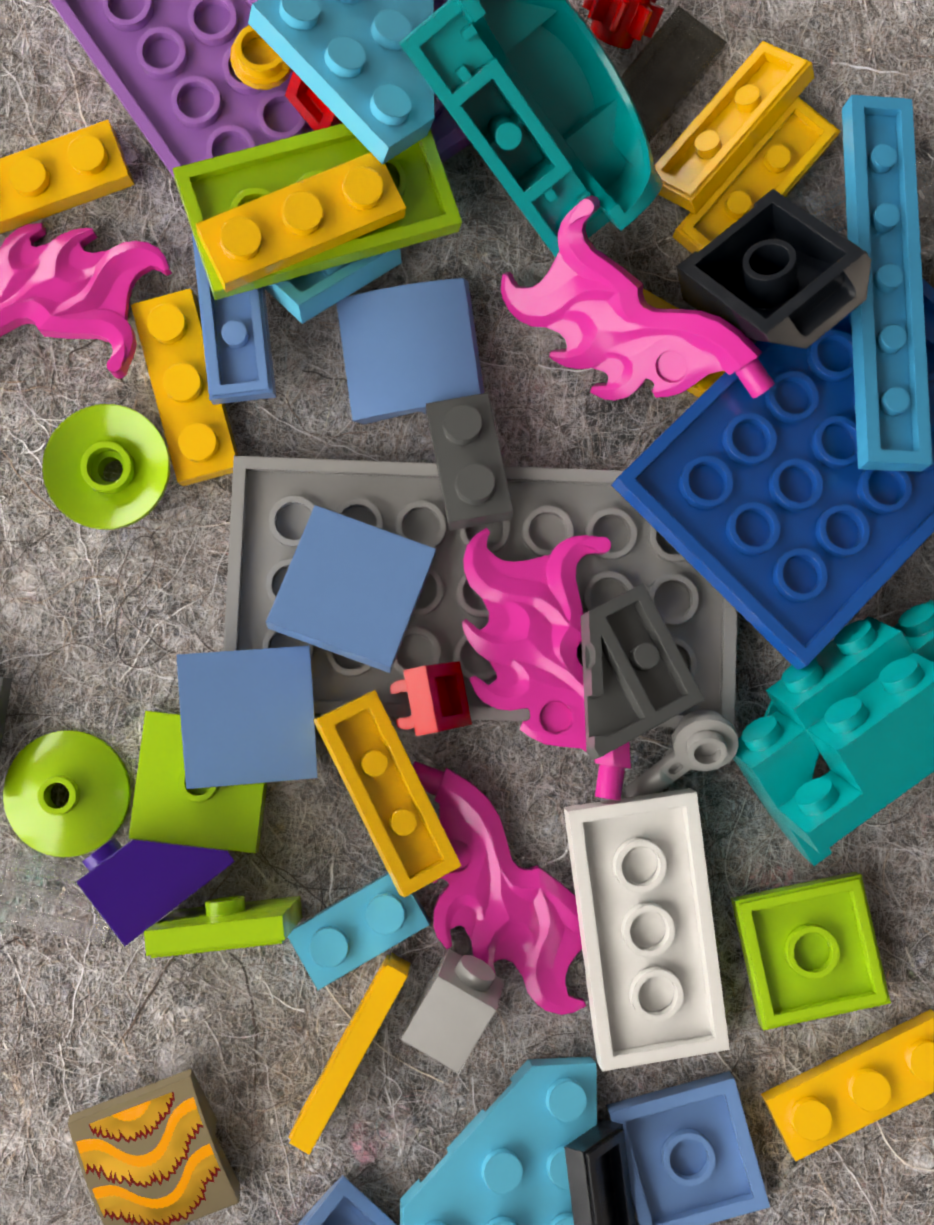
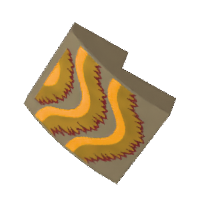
[68,1068,240,1225]

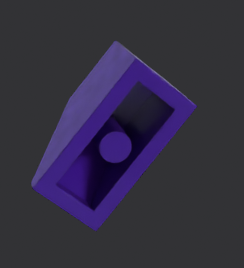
[76,838,235,947]

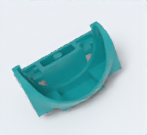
[399,0,663,258]
[733,599,934,866]

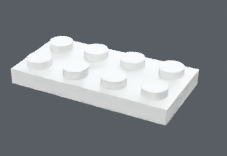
[564,788,730,1072]

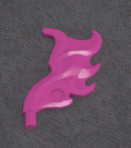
[501,196,775,401]
[0,223,172,379]
[462,528,631,800]
[413,761,586,1015]

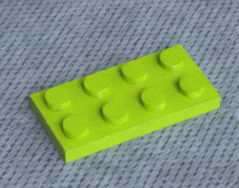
[172,123,462,300]

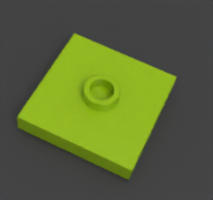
[128,711,267,853]
[731,872,891,1030]
[144,896,303,958]

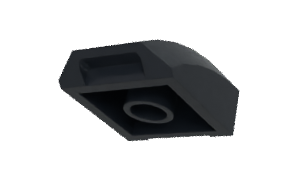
[676,189,871,349]

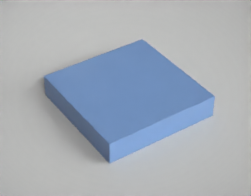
[266,505,436,673]
[607,1071,770,1225]

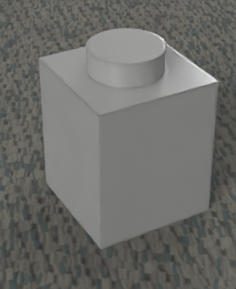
[401,948,504,1073]

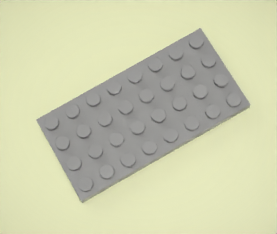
[223,456,737,728]

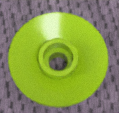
[42,404,170,530]
[3,730,131,857]

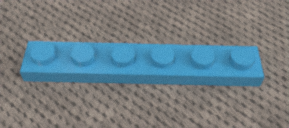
[842,95,933,472]

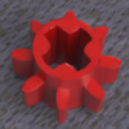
[582,0,664,49]

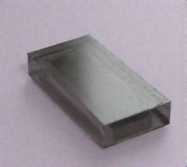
[621,6,727,143]

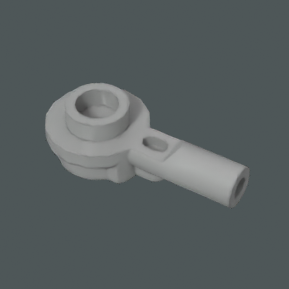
[625,709,739,797]

